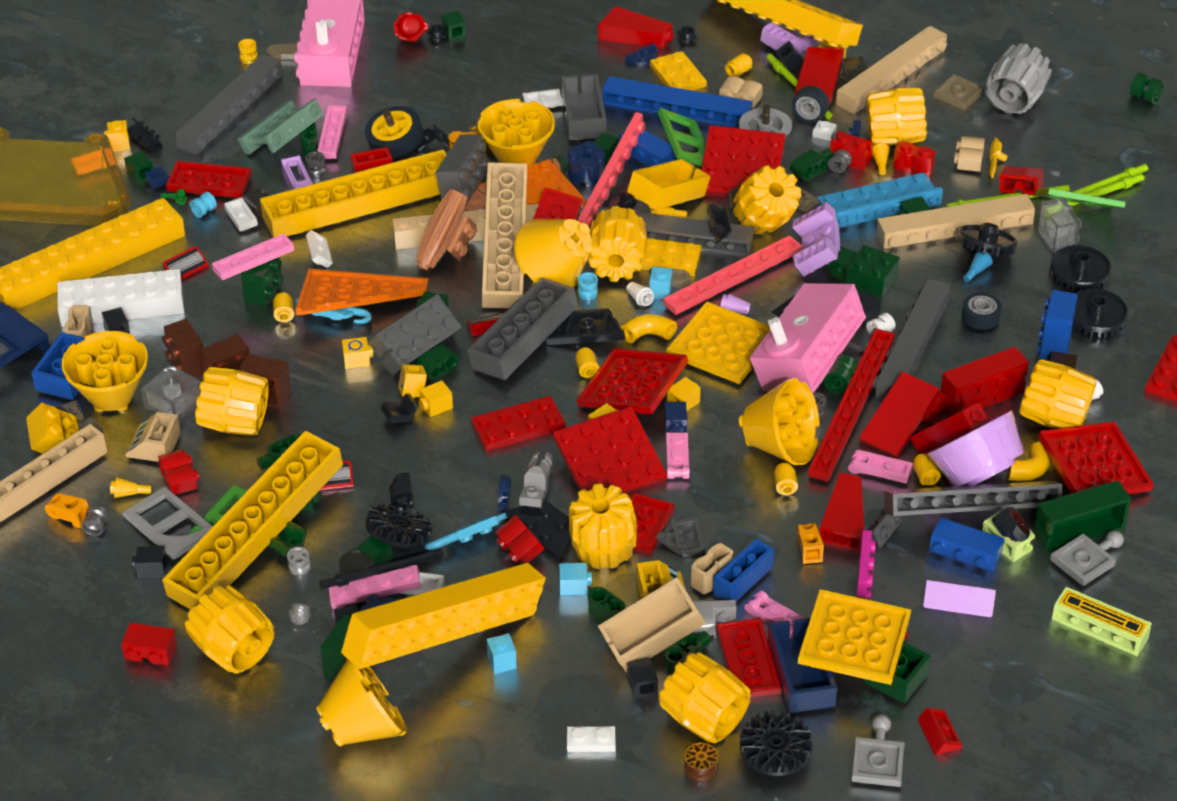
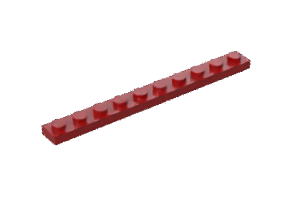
[808,328,895,482]

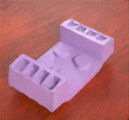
[760,4,819,53]
[792,202,840,277]

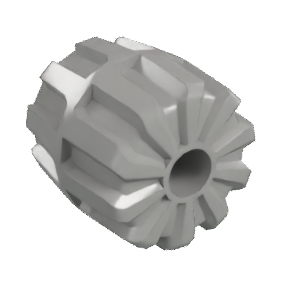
[985,43,1052,114]

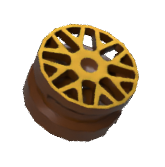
[684,743,718,782]

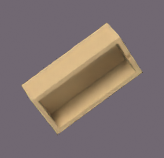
[598,577,706,673]

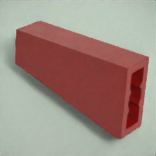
[598,6,674,48]
[909,402,989,455]
[819,472,864,552]

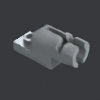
[519,451,553,508]
[692,600,736,636]

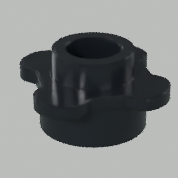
[427,24,447,41]
[677,26,697,42]
[617,192,637,210]

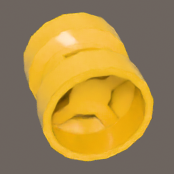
[238,39,258,64]

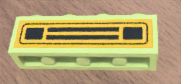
[1052,587,1152,657]

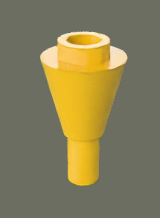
[872,143,890,176]
[650,207,687,218]
[110,477,151,498]

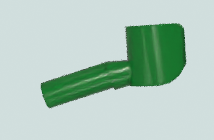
[161,189,187,205]

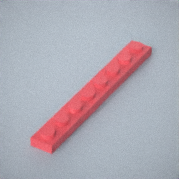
[577,112,645,228]
[663,235,802,315]

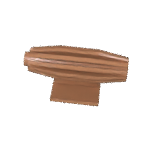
[415,189,477,271]

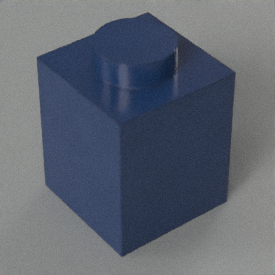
[664,402,688,433]

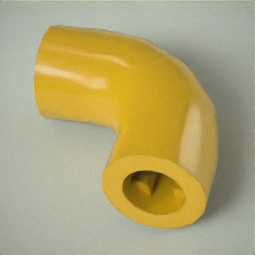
[620,314,677,343]
[1007,442,1051,482]

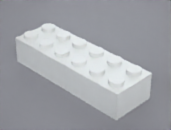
[58,269,185,327]

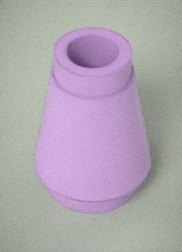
[720,294,751,315]

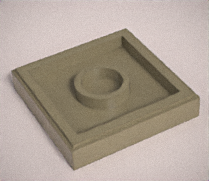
[933,74,985,111]

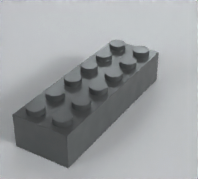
[467,277,578,380]

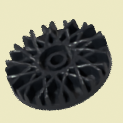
[956,223,1018,257]
[1050,245,1112,292]
[1073,288,1128,338]
[365,503,433,549]
[739,710,813,776]

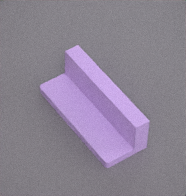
[923,579,996,617]

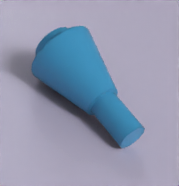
[963,251,993,282]

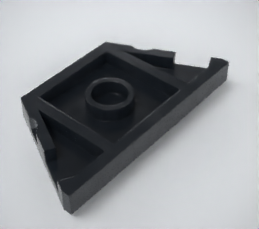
[546,308,626,345]
[500,500,571,563]

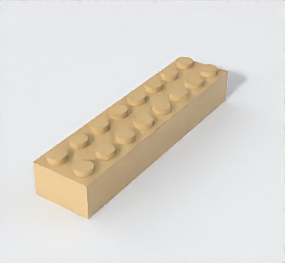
[482,163,527,308]

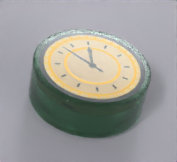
[552,154,568,173]

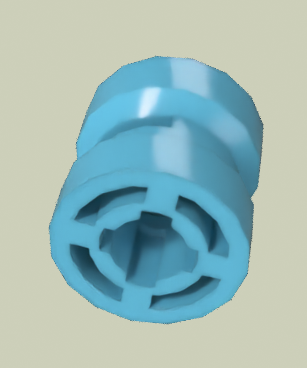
[189,192,217,218]
[577,272,598,301]

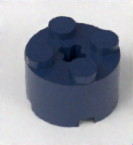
[567,141,606,186]

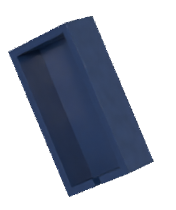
[768,617,837,713]

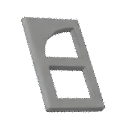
[122,486,213,560]

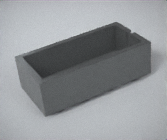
[560,74,606,140]
[436,134,490,206]
[368,294,462,376]

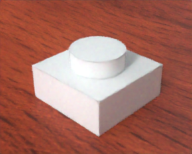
[812,120,837,141]

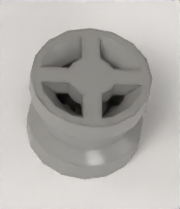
[287,547,311,575]

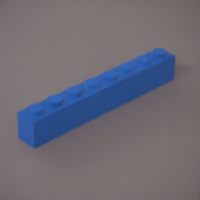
[602,76,753,128]

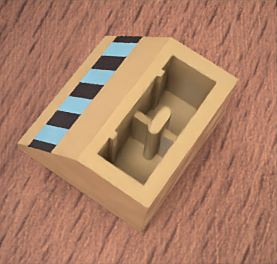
[126,412,181,462]

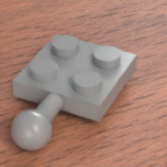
[1050,530,1124,586]
[852,714,904,787]

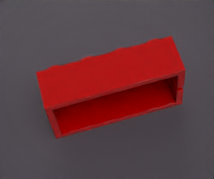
[940,347,1029,416]

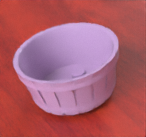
[927,410,1024,486]

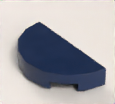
[625,43,658,65]
[498,475,511,513]

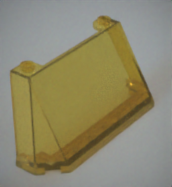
[0,128,131,226]

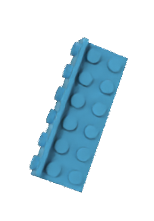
[817,173,943,228]

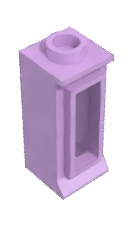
[281,155,313,190]

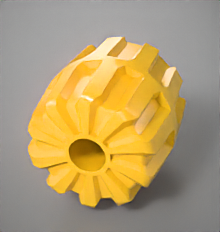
[866,88,927,145]
[733,165,801,235]
[588,206,648,282]
[1020,360,1097,429]
[195,367,269,436]
[569,483,637,570]
[185,585,275,674]
[659,652,751,743]

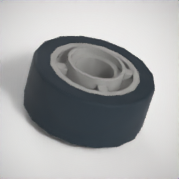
[792,86,830,123]
[962,293,1002,330]

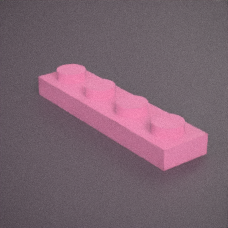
[317,106,347,159]
[212,234,294,280]
[329,565,421,610]

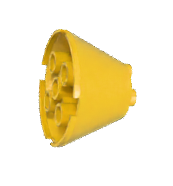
[477,99,555,167]
[514,219,592,287]
[62,331,148,411]
[739,378,820,465]
[316,659,407,747]

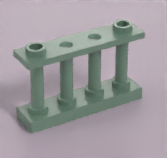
[237,98,324,154]

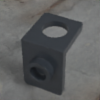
[416,124,449,151]

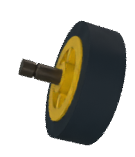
[365,106,424,158]

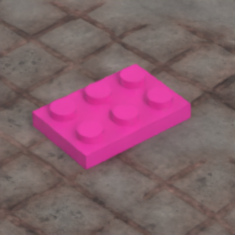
[857,530,876,600]

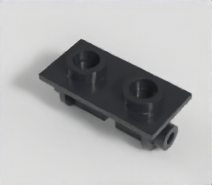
[128,118,163,150]
[707,204,732,243]

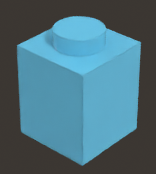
[650,267,673,300]
[559,563,592,596]
[487,633,517,674]

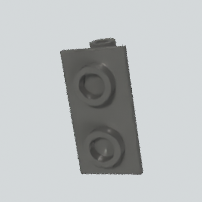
[867,509,902,548]

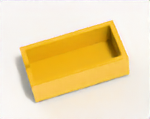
[627,159,711,210]

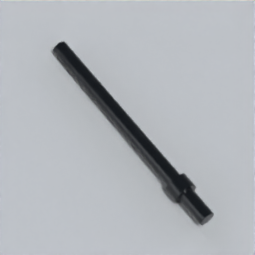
[319,548,444,590]

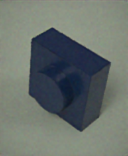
[848,120,861,138]
[144,166,169,189]

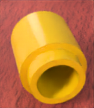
[725,53,752,77]
[273,292,294,322]
[575,348,599,378]
[913,454,941,486]
[774,463,798,495]

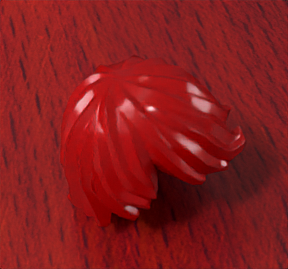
[393,12,429,43]

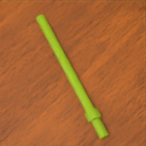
[766,54,833,120]
[1048,164,1148,206]
[1042,173,1144,216]

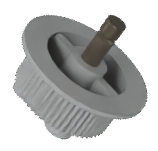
[739,105,792,136]

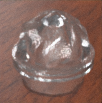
[289,603,312,626]

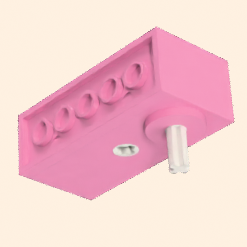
[295,0,365,87]
[750,283,866,393]

